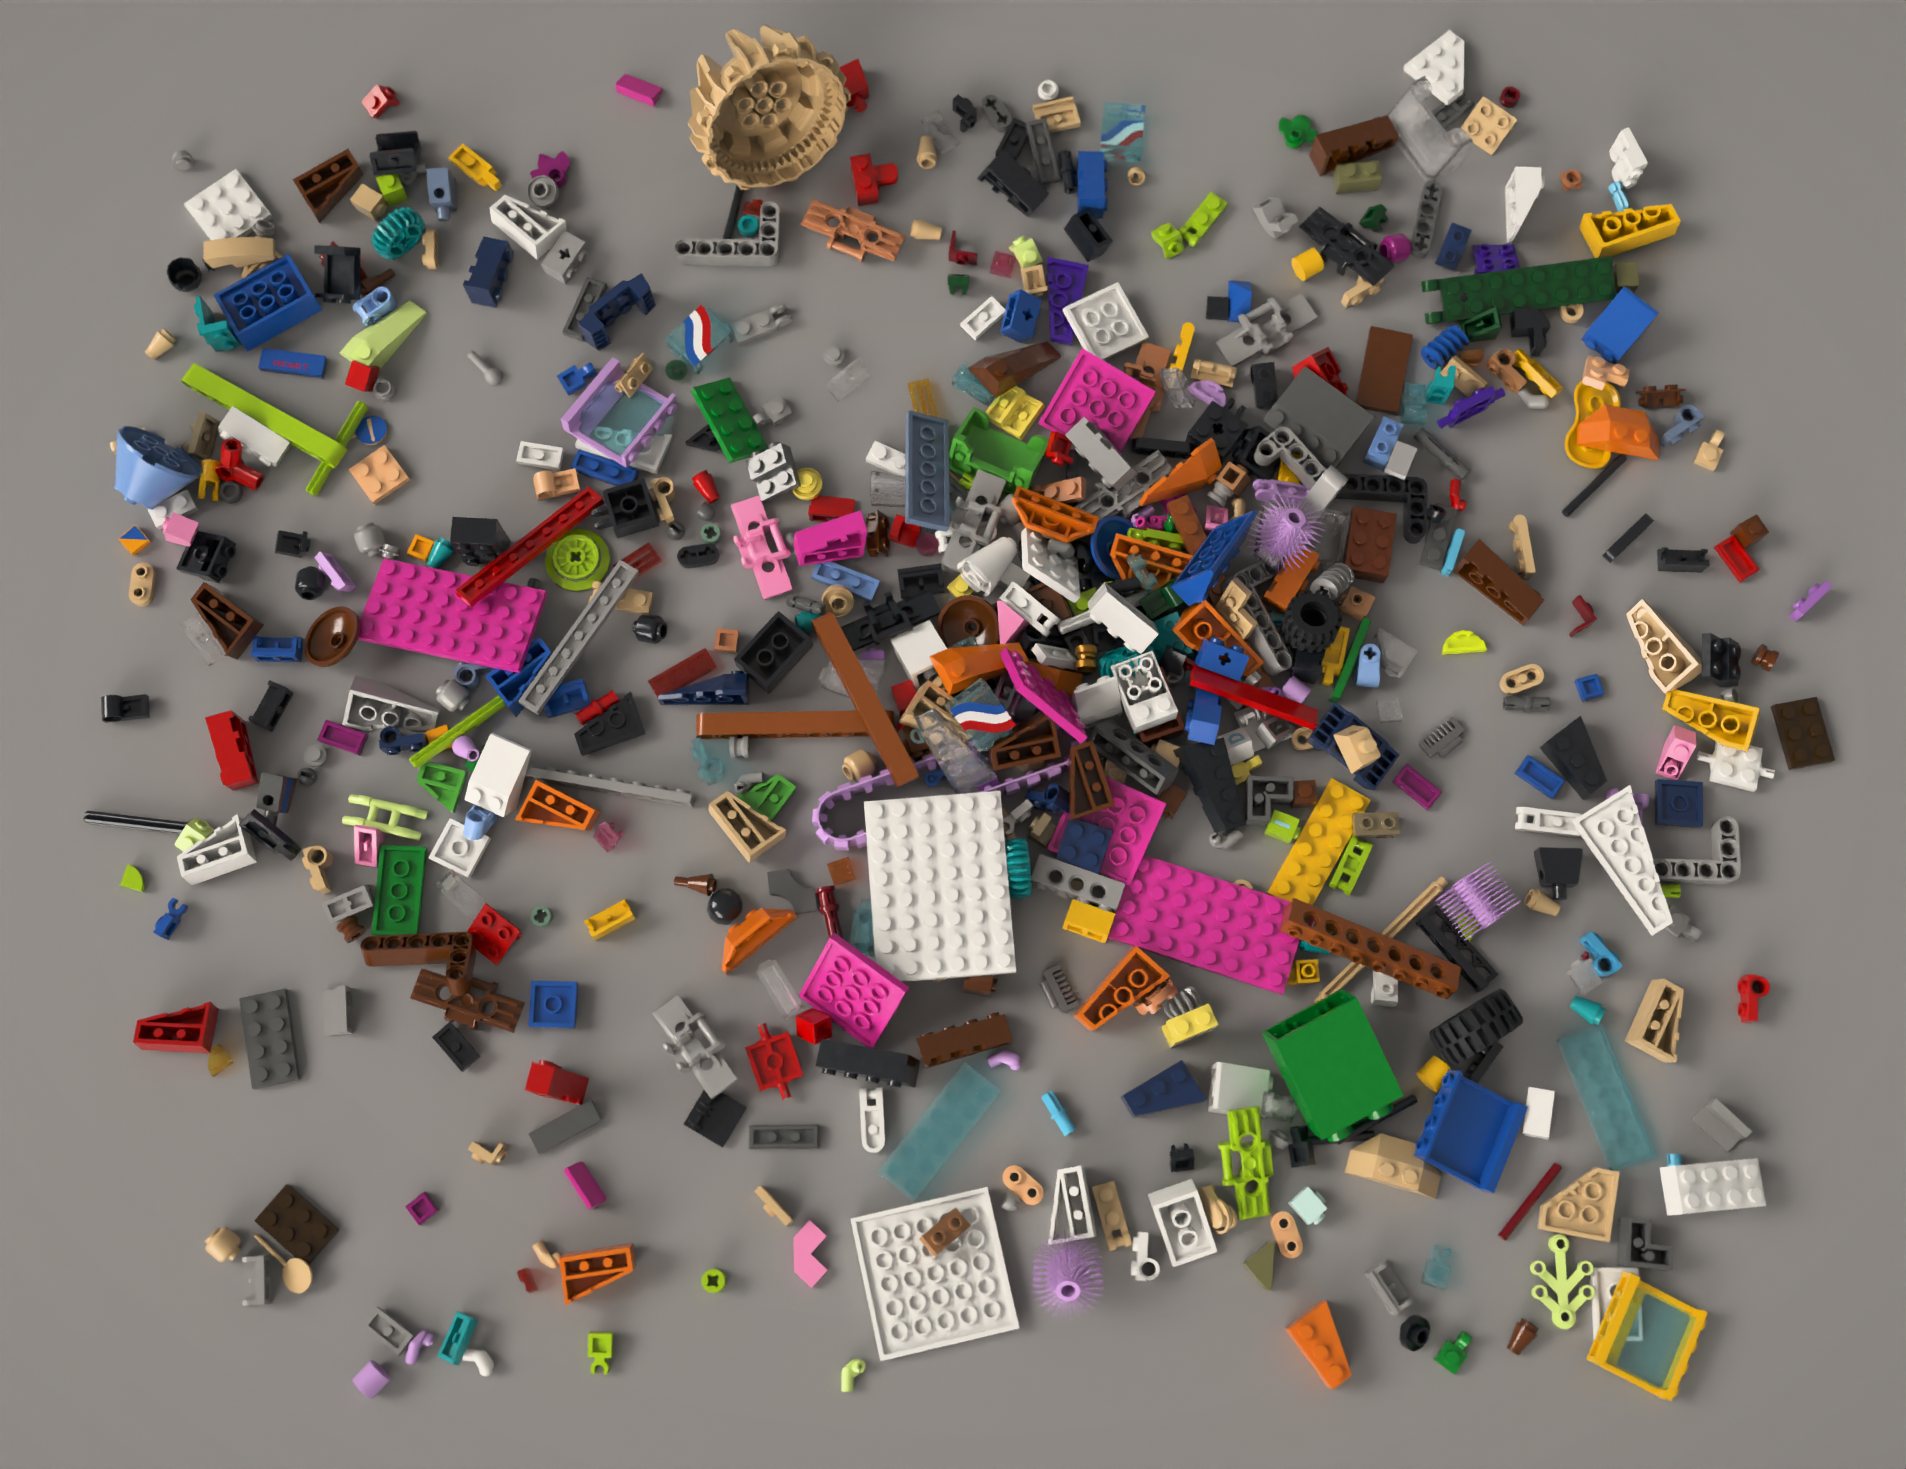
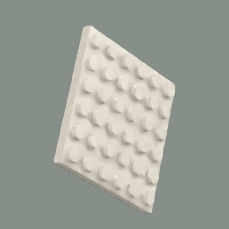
[850,1187,1019,1361]

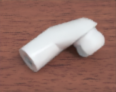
[463,1349,494,1376]

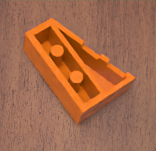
[1263,543,1321,614]
[515,780,601,831]
[559,1243,636,1306]
[1285,1300,1352,1390]

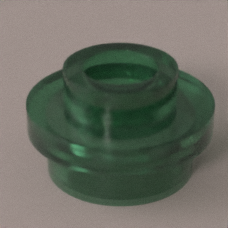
[665,360,687,381]

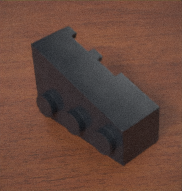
[977,149,1049,217]
[1540,716,1607,800]

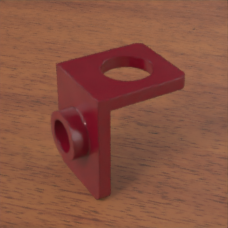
[949,230,977,265]
[1569,595,1597,637]

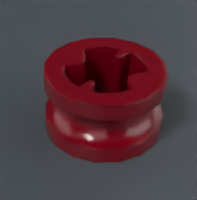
[1500,86,1520,108]

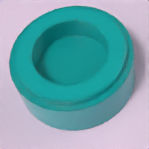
[738,215,760,238]

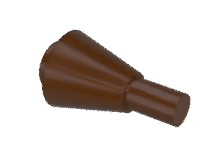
[360,268,395,297]
[674,874,717,896]

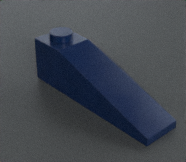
[658,671,750,705]

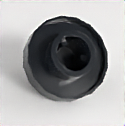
[1400,1315,1430,1351]

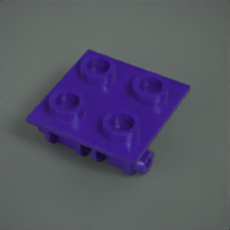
[1472,244,1520,274]

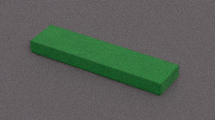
[1328,617,1371,703]

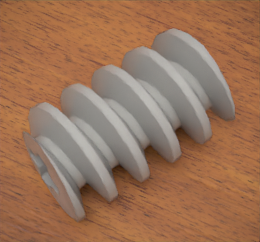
[1310,563,1354,600]

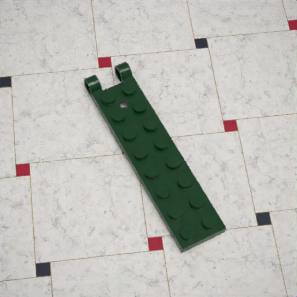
[1421,256,1616,325]

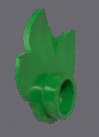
[1278,115,1319,149]

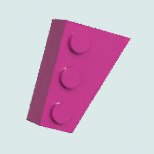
[793,510,867,566]

